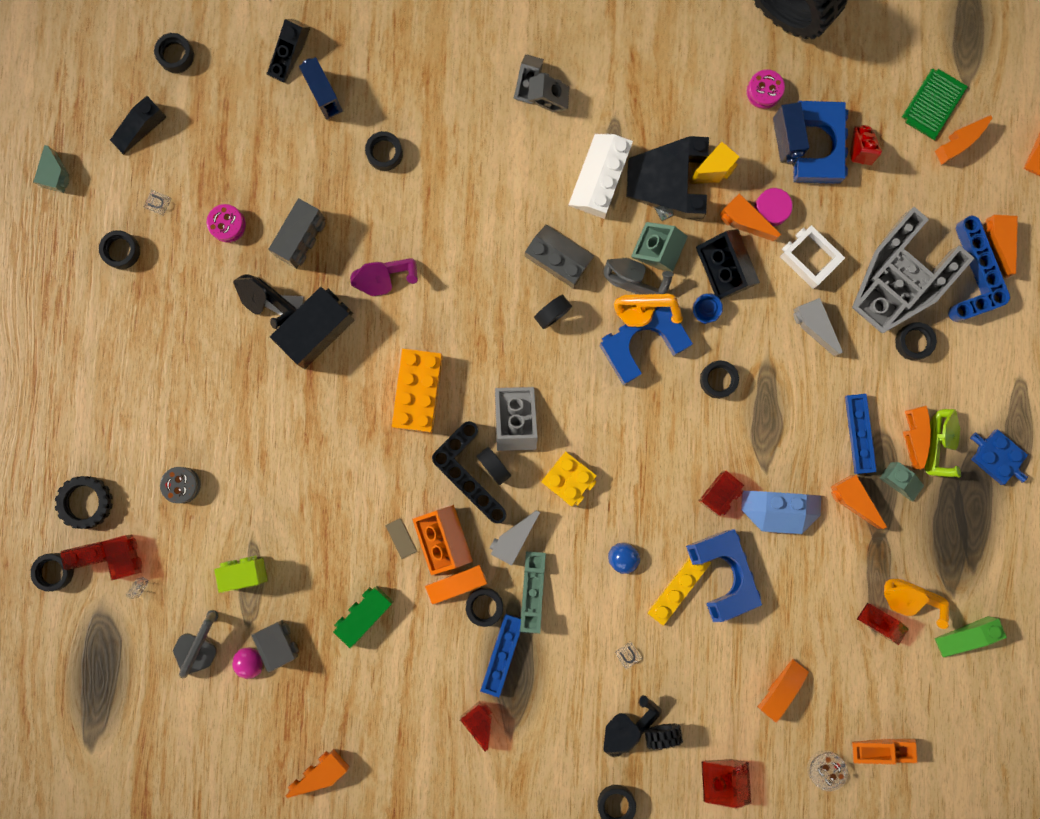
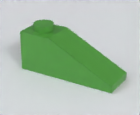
[934,616,1007,657]

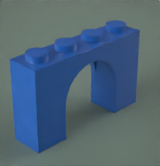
[793,101,848,184]
[599,307,693,385]
[686,529,762,622]

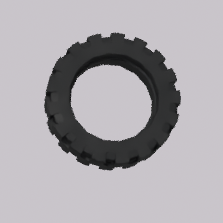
[55,476,113,529]

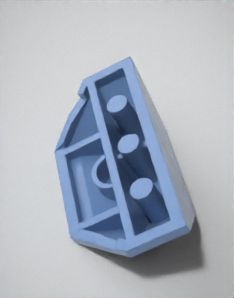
[741,490,821,534]

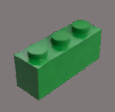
[333,586,394,648]

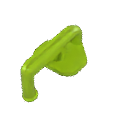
[925,409,961,478]

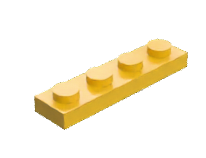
[647,557,711,626]

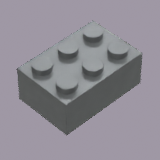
[268,198,326,269]

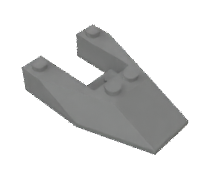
[852,207,974,333]

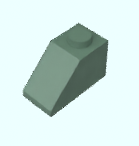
[33,145,69,193]
[880,462,924,502]

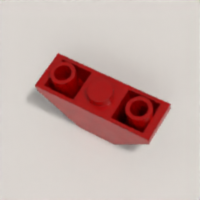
[850,125,882,165]

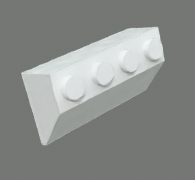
[568,134,633,219]

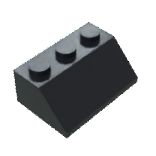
[696,229,760,299]

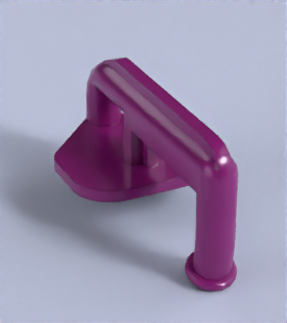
[350,258,418,296]

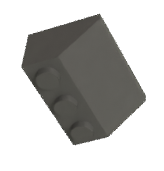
[525,225,594,288]

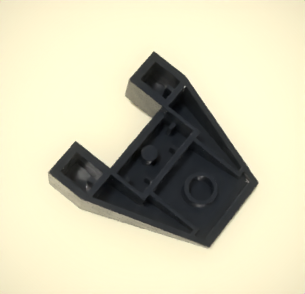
[626,136,709,220]

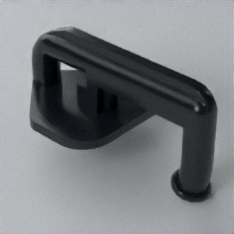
[233,274,297,329]
[603,695,662,757]

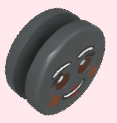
[160,467,201,504]

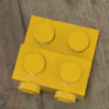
[541,451,597,507]

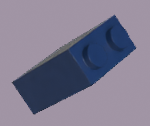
[299,57,343,120]
[773,102,809,164]

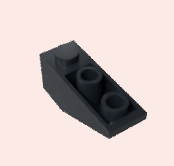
[267,19,311,83]

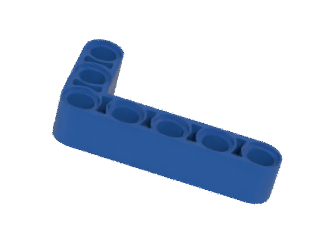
[948,215,1010,322]

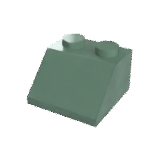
[631,222,688,272]

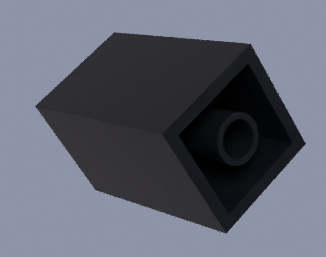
[269,286,355,369]

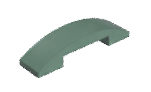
[520,551,546,634]

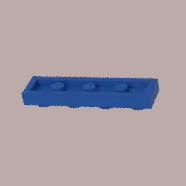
[845,394,877,474]
[480,613,521,698]

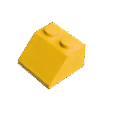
[690,142,740,184]

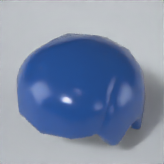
[693,293,723,324]
[608,543,640,574]

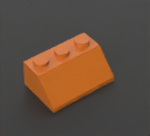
[412,505,473,575]

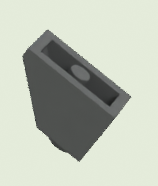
[514,54,544,104]

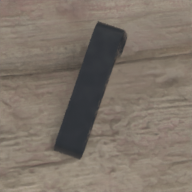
[432,421,506,524]

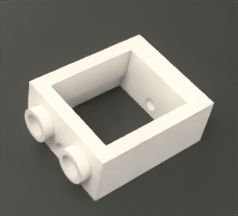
[780,225,845,289]

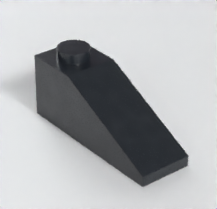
[110,96,167,155]

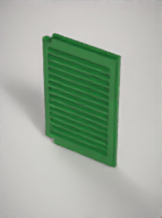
[902,68,968,141]

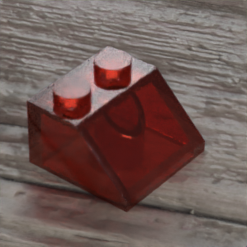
[701,759,751,809]

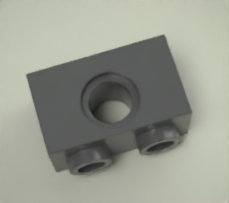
[528,73,569,112]

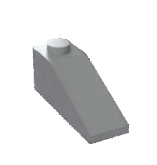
[793,298,843,356]
[490,510,540,566]

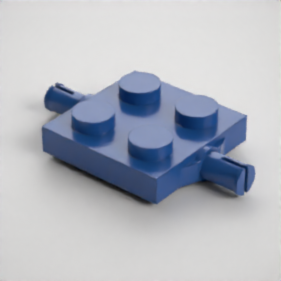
[970,429,1028,485]

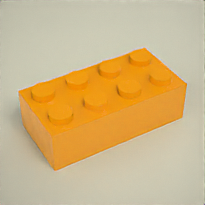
[391,348,443,433]

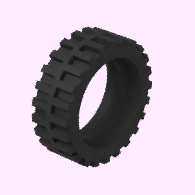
[754,0,847,39]

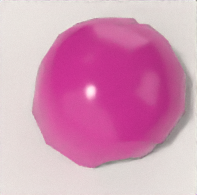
[232,647,263,679]

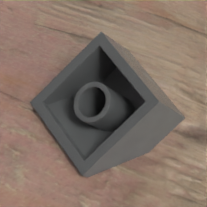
[251,620,299,673]

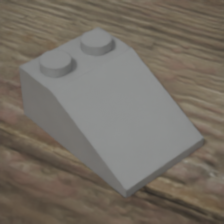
[495,387,538,451]

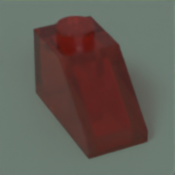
[857,603,909,646]
[460,701,492,752]

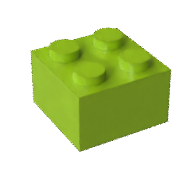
[214,555,268,593]

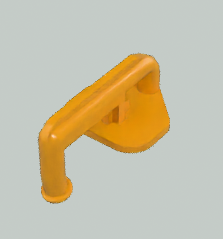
[614,294,683,327]
[884,579,949,629]

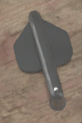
[604,258,674,294]
[173,610,218,678]

